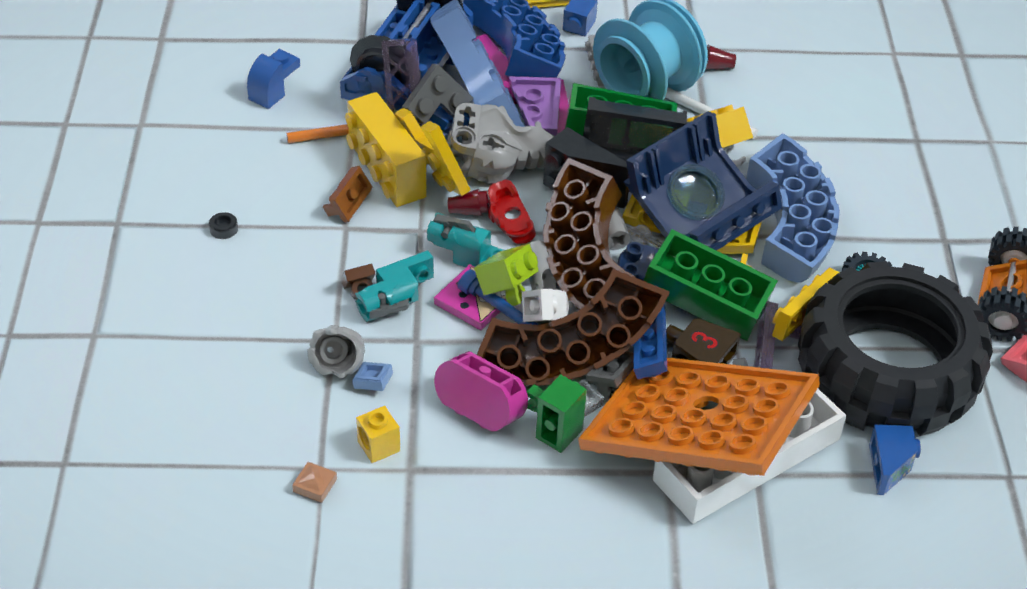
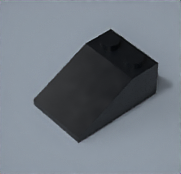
[543,127,629,209]

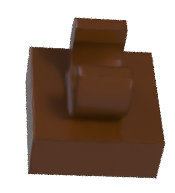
[341,263,376,299]

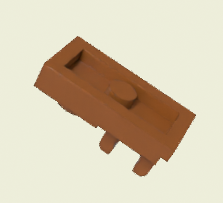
[322,166,373,223]

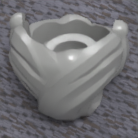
[307,325,365,378]

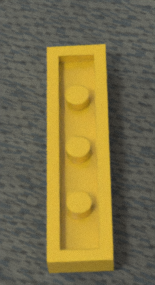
[772,267,840,341]

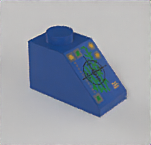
[869,425,921,495]

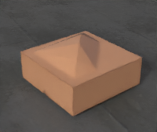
[292,462,337,503]

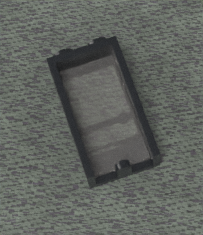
[583,97,689,161]

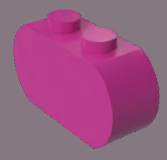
[434,351,528,431]

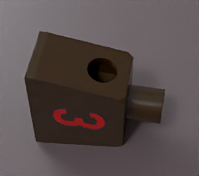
[666,318,741,364]

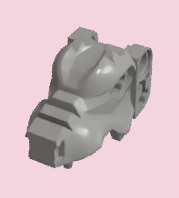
[447,103,554,183]

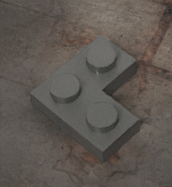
[402,63,474,124]

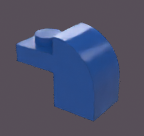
[247,49,300,109]

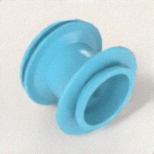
[593,0,708,100]

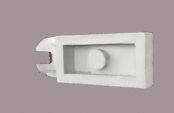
[522,288,573,322]

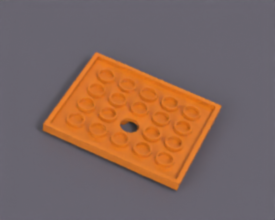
[578,357,820,476]

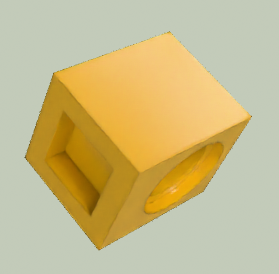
[356,405,400,463]

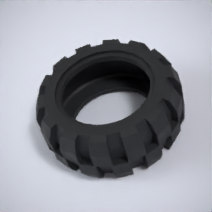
[798,261,993,436]

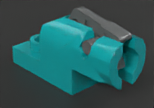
[427,212,504,267]
[355,250,434,322]

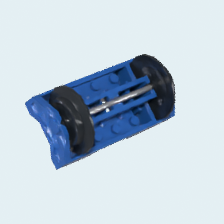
[340,0,473,111]

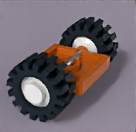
[978,226,1027,342]

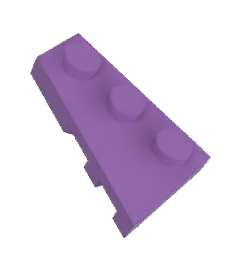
[509,76,561,136]

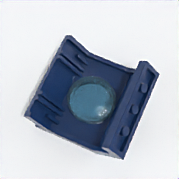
[623,111,782,251]

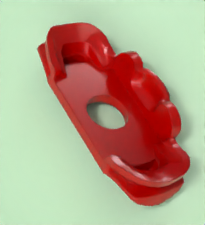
[488,179,536,244]

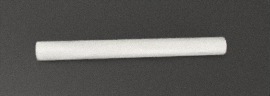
[665,88,758,139]

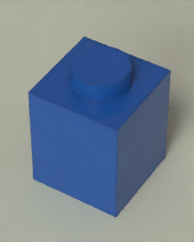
[563,0,598,37]

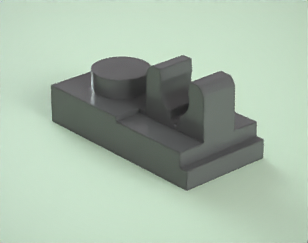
[586,352,634,401]

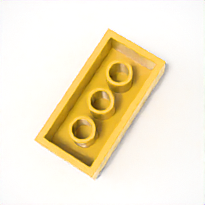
[345,92,427,207]

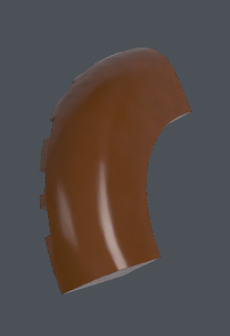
[543,158,636,310]
[476,269,670,386]

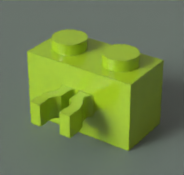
[474,243,539,306]

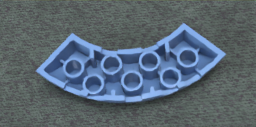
[431,0,526,127]
[746,133,840,282]

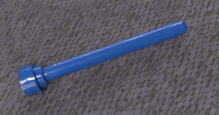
[457,269,539,325]

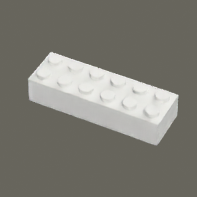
[652,389,846,524]

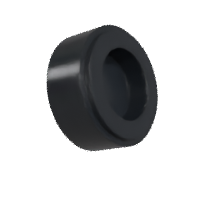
[209,212,238,239]

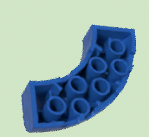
[463,0,566,78]

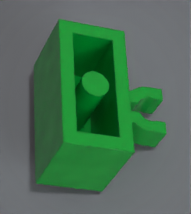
[527,374,587,453]

